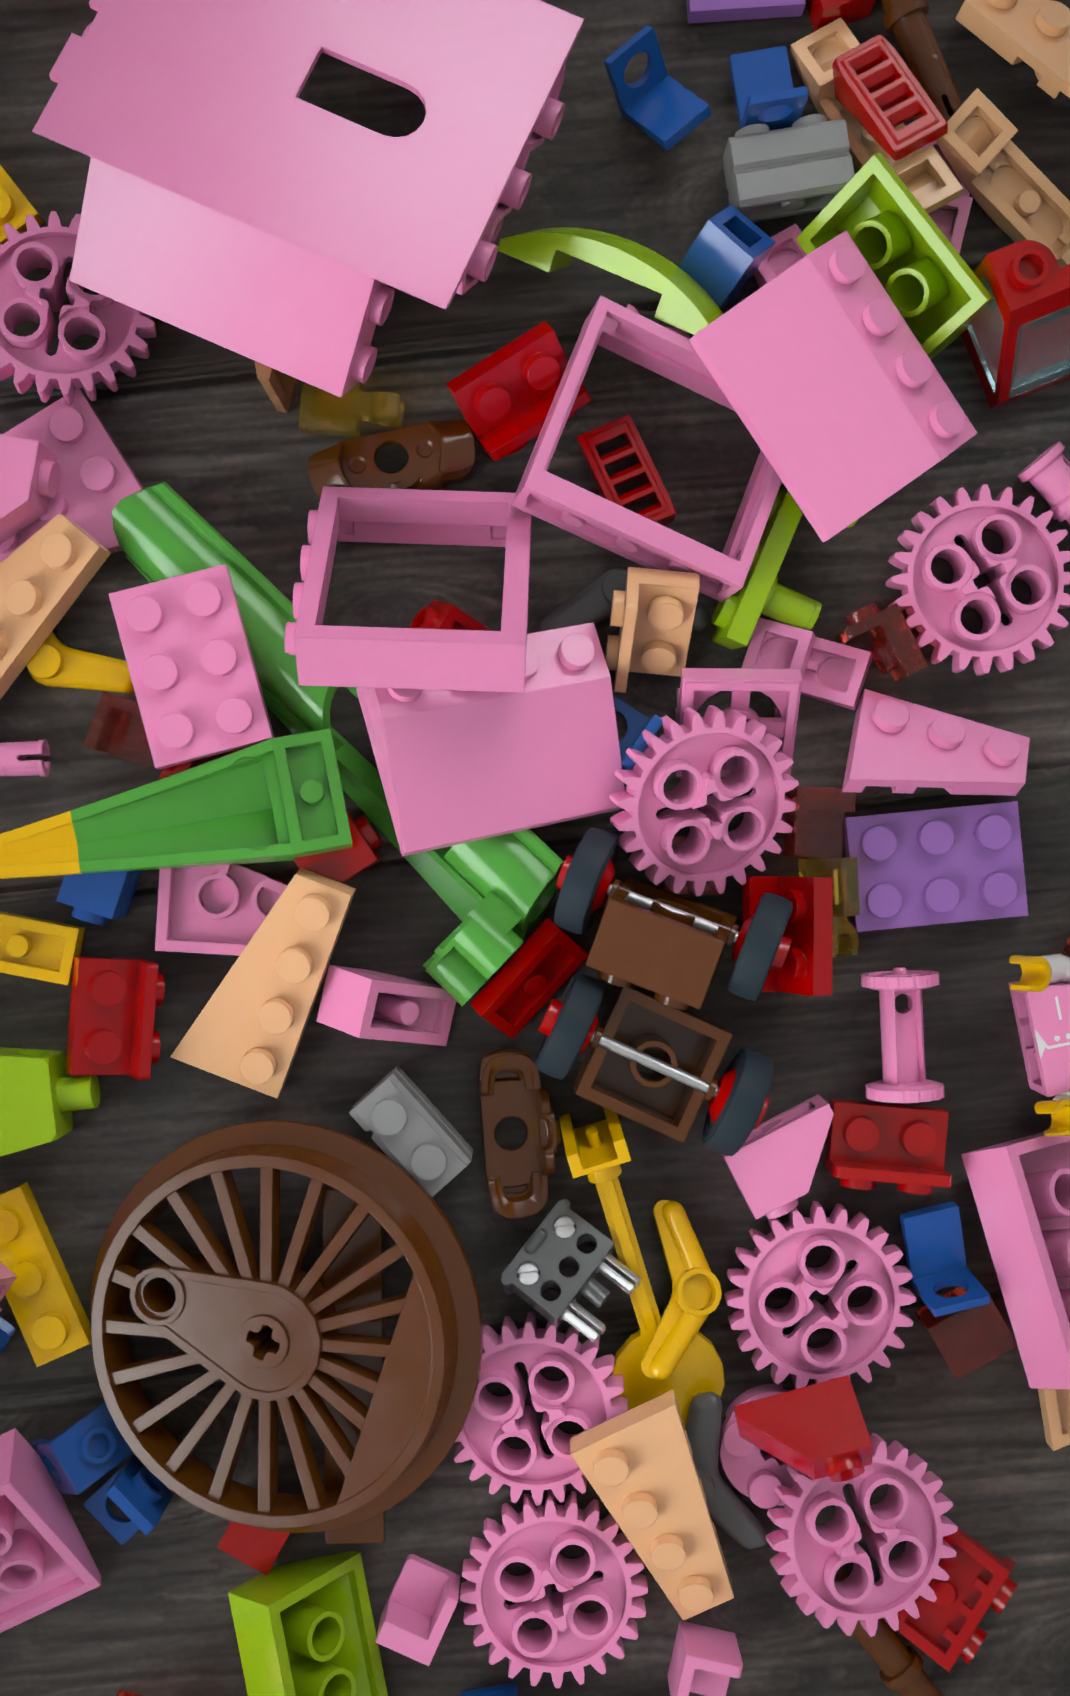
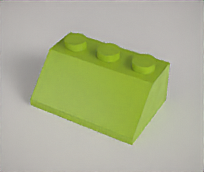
[795,152,993,360]
[228,1551,388,1696]

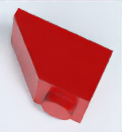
[734,1375,873,1482]

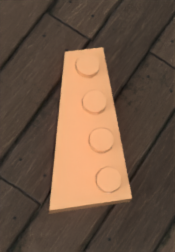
[955,0,1070,99]
[0,513,111,700]
[170,867,356,1099]
[570,1389,734,1621]

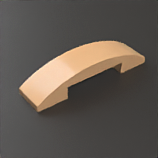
[790,17,963,214]
[936,88,1070,268]

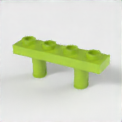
[711,482,858,650]

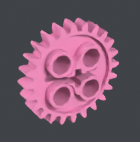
[0,211,157,405]
[886,484,1070,676]
[609,705,799,896]
[724,1201,916,1389]
[454,1312,628,1506]
[766,1433,958,1637]
[460,1489,648,1688]

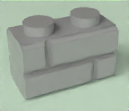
[723,114,855,222]
[349,1065,473,1197]

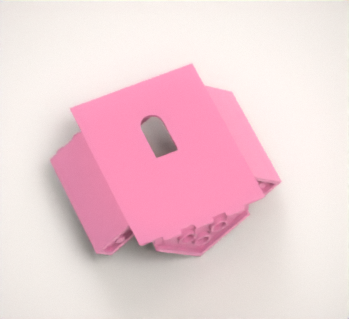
[32,0,584,398]

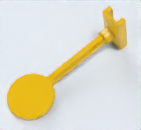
[559,1107,725,1430]

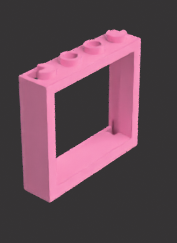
[511,296,782,602]
[285,486,532,693]

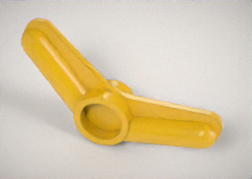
[26,631,134,693]
[640,1200,722,1379]

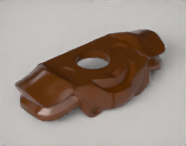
[308,420,475,498]
[479,1049,561,1218]

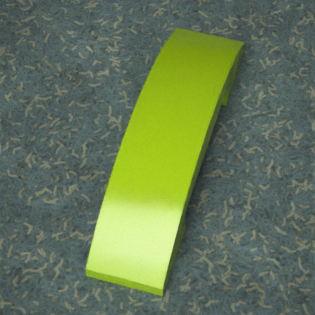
[498,227,723,335]

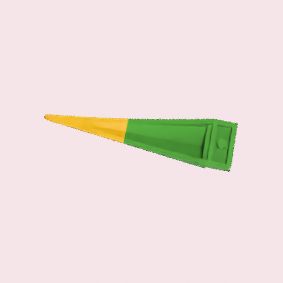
[0,728,353,879]

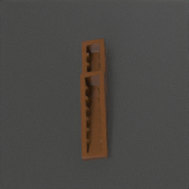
[322,1187,386,1544]

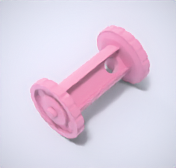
[861,967,945,1103]

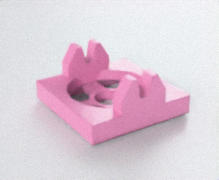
[675,668,803,777]

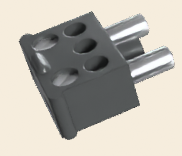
[501,1199,641,1342]

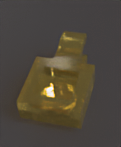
[298,382,405,438]
[798,857,860,957]

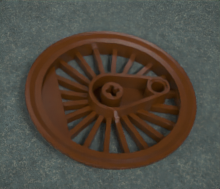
[90,1120,483,1533]

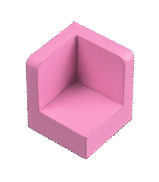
[376,1554,461,1666]
[667,1620,743,1696]

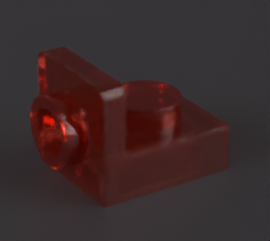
[835,602,928,682]

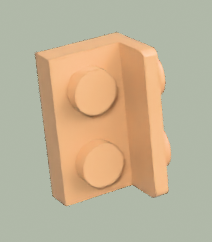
[605,567,700,693]

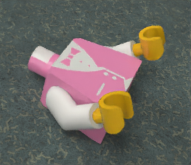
[1009,954,1070,1137]

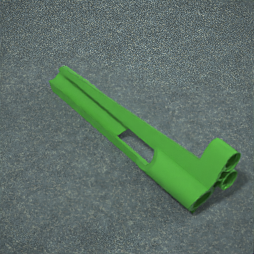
[112,482,564,1006]

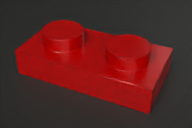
[470,918,589,1040]

